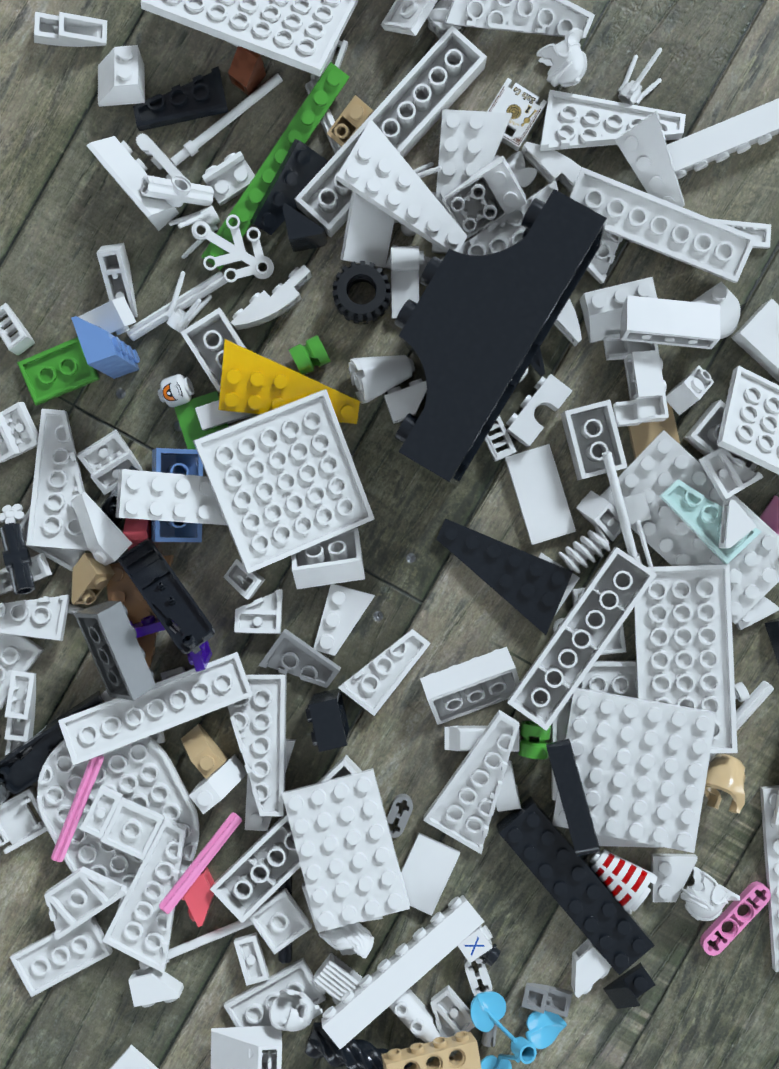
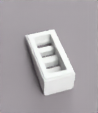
[0,303,35,355]
[485,415,517,462]

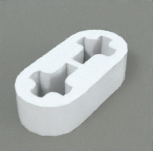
[464,956,492,996]

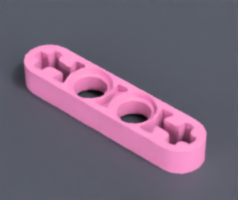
[700,881,771,956]

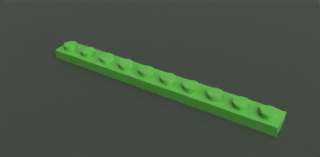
[201,62,350,271]

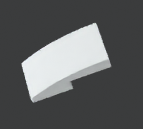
[496,760,521,812]

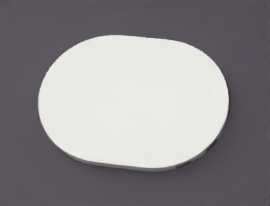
[37,737,200,898]

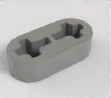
[386,794,413,838]

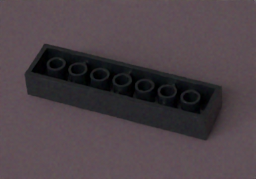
[496,796,655,975]

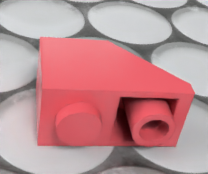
[181,867,214,927]

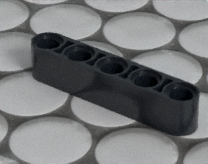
[546,739,600,857]

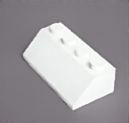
[87,136,179,231]
[420,647,520,725]

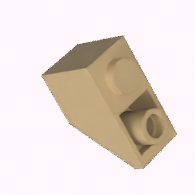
[327,95,374,147]
[71,553,115,605]

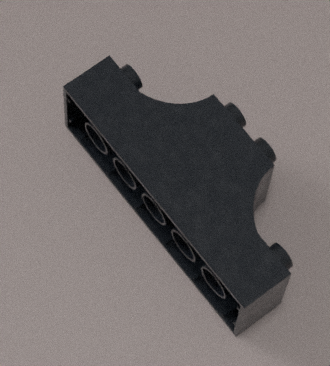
[395,189,607,485]

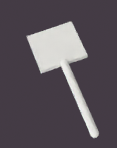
[623,492,653,567]

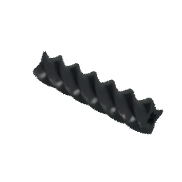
[305,1022,413,1069]

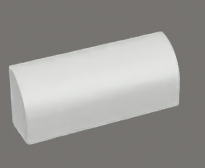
[620,295,720,349]

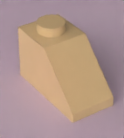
[181,724,228,779]

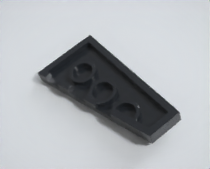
[133,66,228,132]
[250,139,328,235]

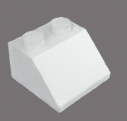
[98,45,145,107]

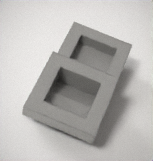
[521,983,573,1017]

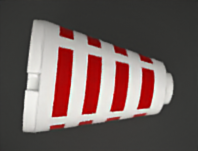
[590,849,657,914]

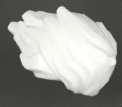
[319,922,374,958]

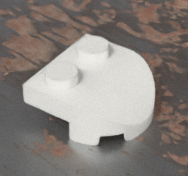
[691,282,740,339]

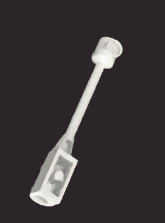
[389,988,454,1057]

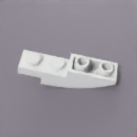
[231,265,312,330]

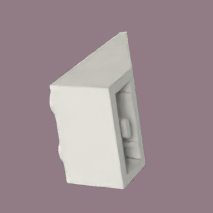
[442,156,527,239]
[211,1026,282,1069]

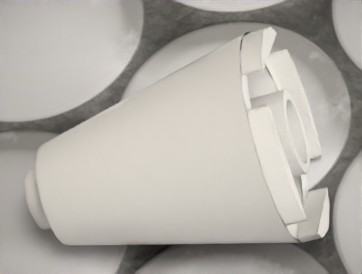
[348,355,415,404]

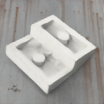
[0,402,39,463]
[77,430,143,495]

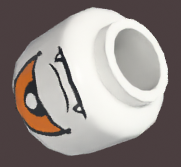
[158,374,194,407]

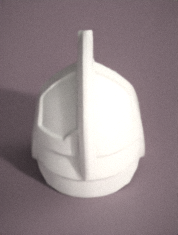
[269,989,323,1032]

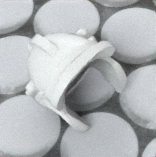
[536,28,587,87]
[681,866,740,921]

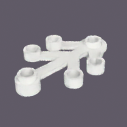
[192,215,274,283]

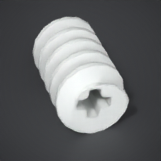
[558,526,611,574]

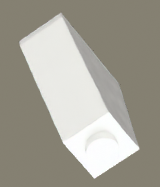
[189,754,248,814]

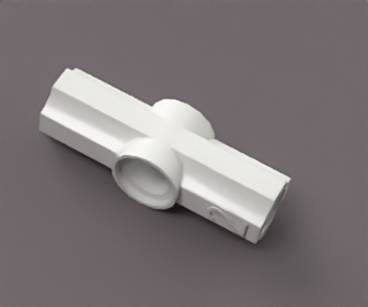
[140,175,214,207]

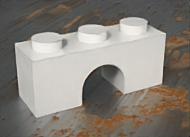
[506,374,572,447]

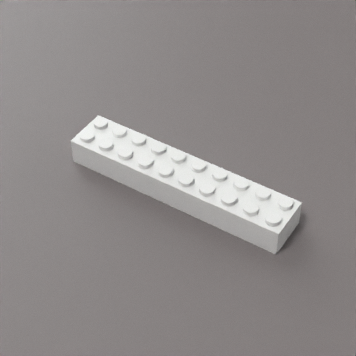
[295,25,487,238]

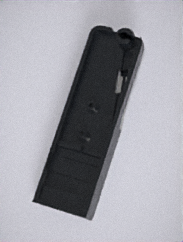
[117,538,215,654]
[0,691,105,794]

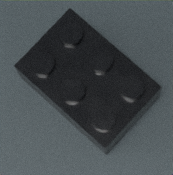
[306,688,350,752]

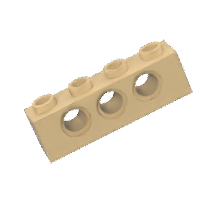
[382,1031,482,1069]

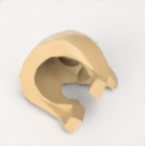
[704,754,746,814]

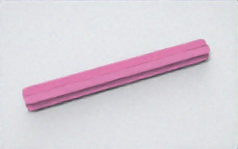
[51,755,104,862]
[159,812,242,914]

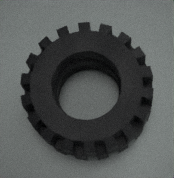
[332,261,391,325]

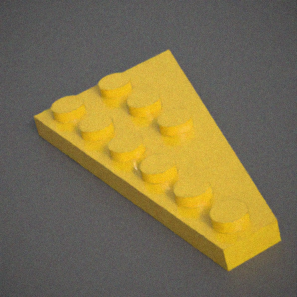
[218,339,360,424]

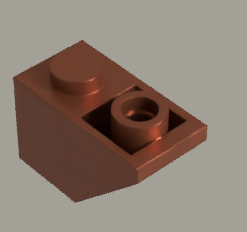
[228,46,266,96]

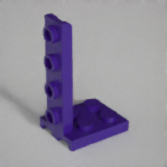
[130,615,212,672]

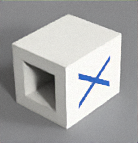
[458,925,493,963]

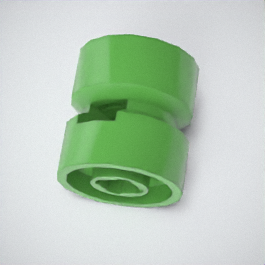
[289,335,331,375]
[518,721,551,759]

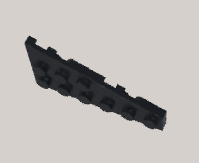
[437,518,573,635]

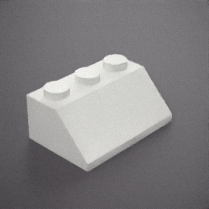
[579,277,658,343]
[291,528,365,589]

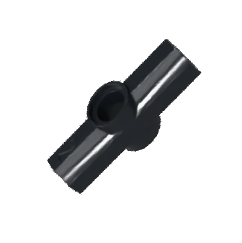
[0,523,36,595]

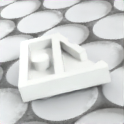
[699,447,763,500]
[234,589,283,634]
[651,854,697,902]

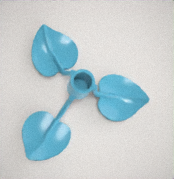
[470,991,567,1069]

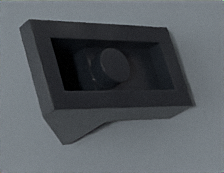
[603,962,655,1009]

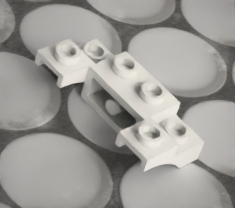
[603,334,669,427]

